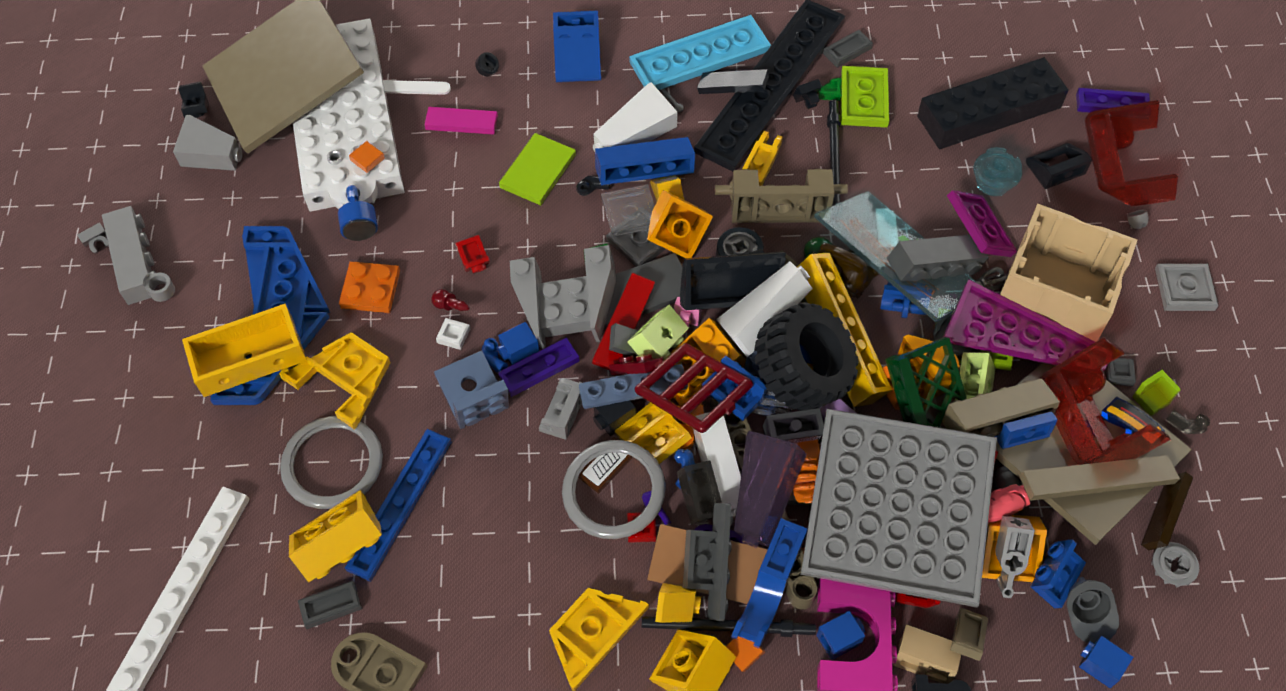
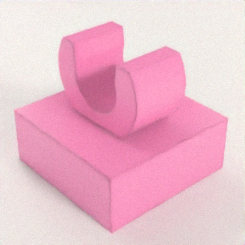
[674,297,701,331]

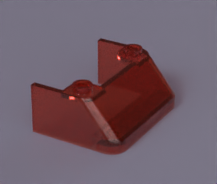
[1085,100,1178,206]
[1040,337,1171,465]

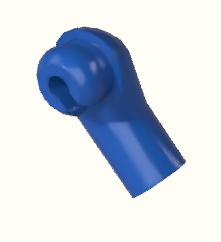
[482,338,508,373]
[674,448,696,490]

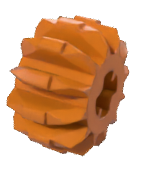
[791,456,819,504]

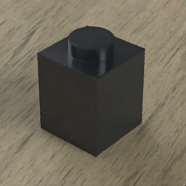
[593,400,636,436]

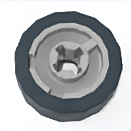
[716,227,764,256]

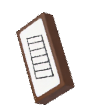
[578,437,633,494]

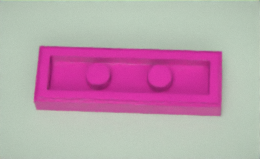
[424,107,498,135]

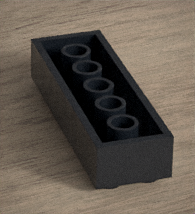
[917,57,1069,150]

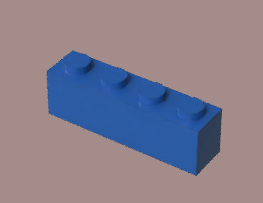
[595,137,695,185]

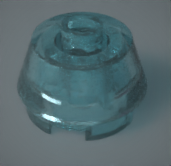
[973,147,1022,196]

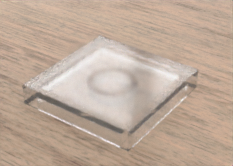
[601,184,655,237]

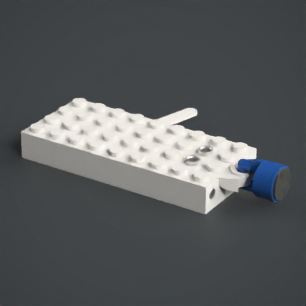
[293,18,451,241]

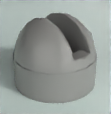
[1127,209,1149,230]

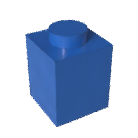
[497,322,540,365]
[816,611,865,661]
[1079,636,1133,689]

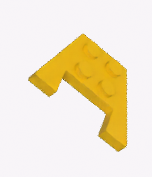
[279,332,391,430]

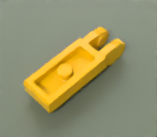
[742,131,783,186]

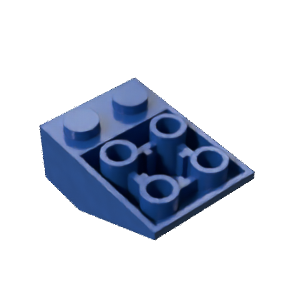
[553,11,601,82]

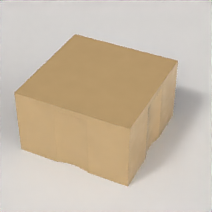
[1000,204,1137,342]

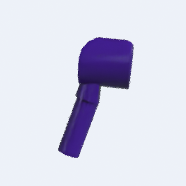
[642,490,671,526]

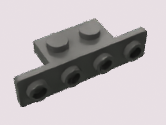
[683,503,733,621]

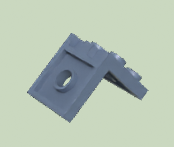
[434,351,509,429]

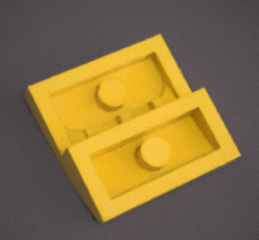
[614,402,692,464]

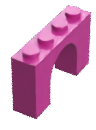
[817,578,898,691]

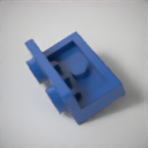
[702,356,767,421]
[1030,539,1086,609]

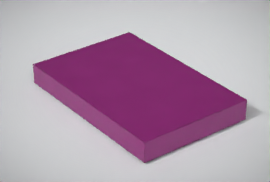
[947,190,1017,257]

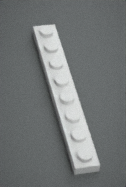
[106,487,250,691]

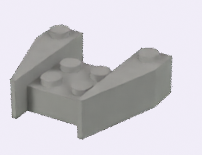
[510,245,616,350]

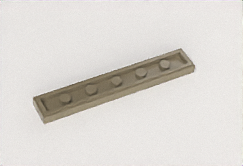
[1019,455,1180,501]

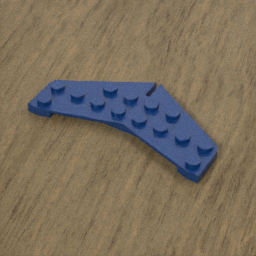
[210,226,330,405]

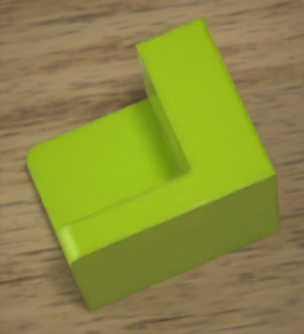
[1132,370,1180,416]

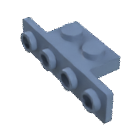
[579,364,688,409]

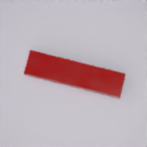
[592,273,655,371]

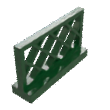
[885,337,967,428]

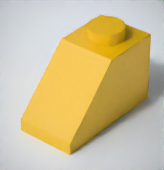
[655,583,701,623]

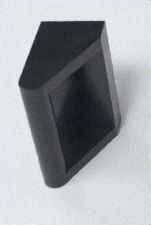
[1026,143,1093,189]

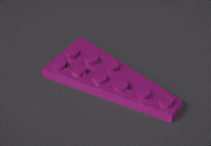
[943,280,1112,374]

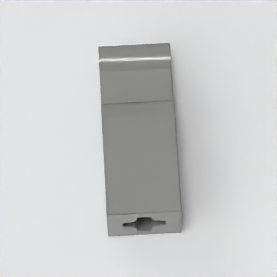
[995,516,1035,598]

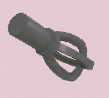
[963,267,1008,291]

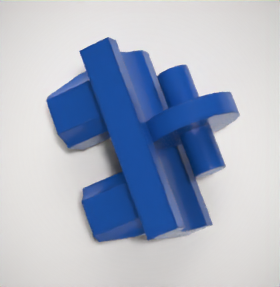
[880,281,931,318]

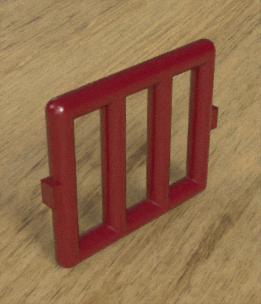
[634,343,753,433]

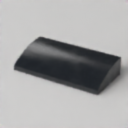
[680,252,786,310]

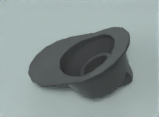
[1067,577,1119,643]

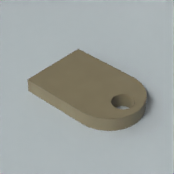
[331,632,427,691]

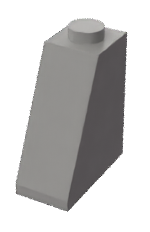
[173,115,242,171]

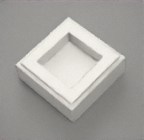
[436,318,470,350]

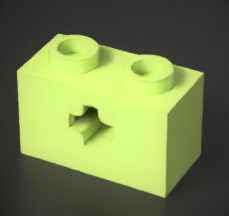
[627,304,689,359]
[955,352,996,400]

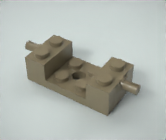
[715,169,848,223]

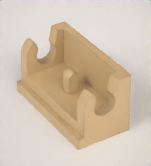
[893,625,961,684]

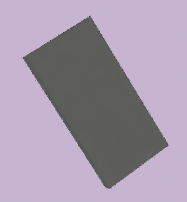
[603,253,683,330]

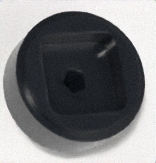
[475,52,499,77]

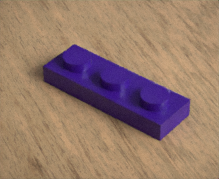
[1076,88,1151,117]
[498,337,580,397]

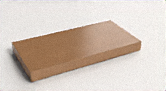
[647,524,768,604]

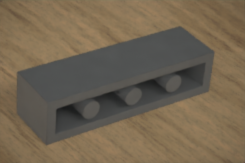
[887,235,989,282]

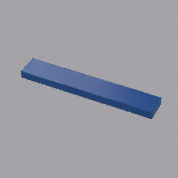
[345,429,452,582]

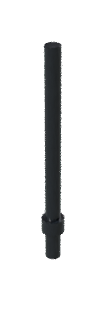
[827,100,841,220]
[642,616,816,637]

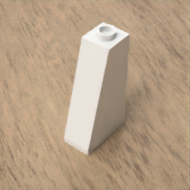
[593,82,677,152]
[717,261,813,357]
[691,412,749,517]

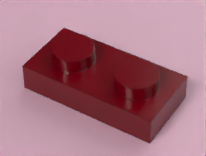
[609,354,664,375]

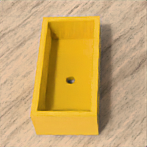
[182,303,307,397]

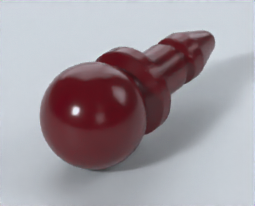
[431,289,470,311]

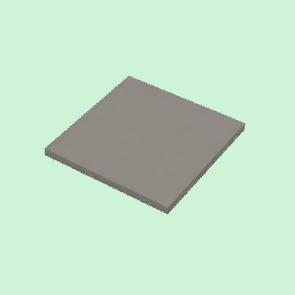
[801,409,997,607]

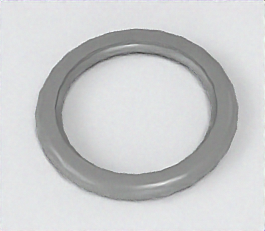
[280,416,383,509]
[562,440,666,539]

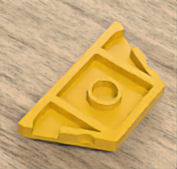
[549,588,649,691]

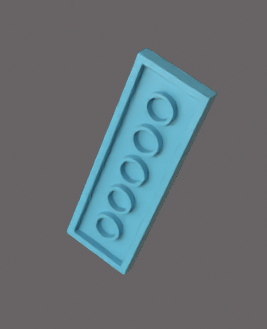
[629,15,771,90]

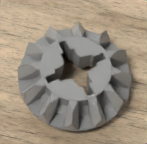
[1151,542,1199,588]

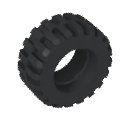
[754,303,858,411]

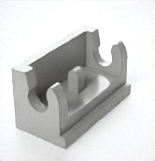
[539,378,582,440]

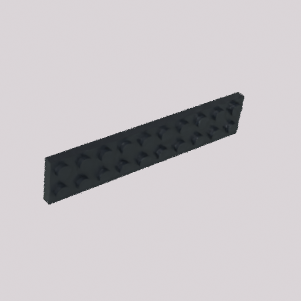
[694,0,846,172]

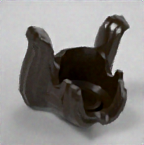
[820,243,883,299]

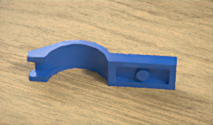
[731,518,808,649]

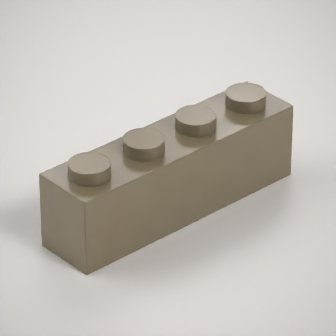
[942,378,1060,437]

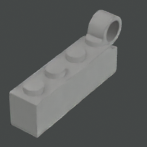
[102,206,175,305]

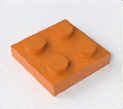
[339,262,400,313]

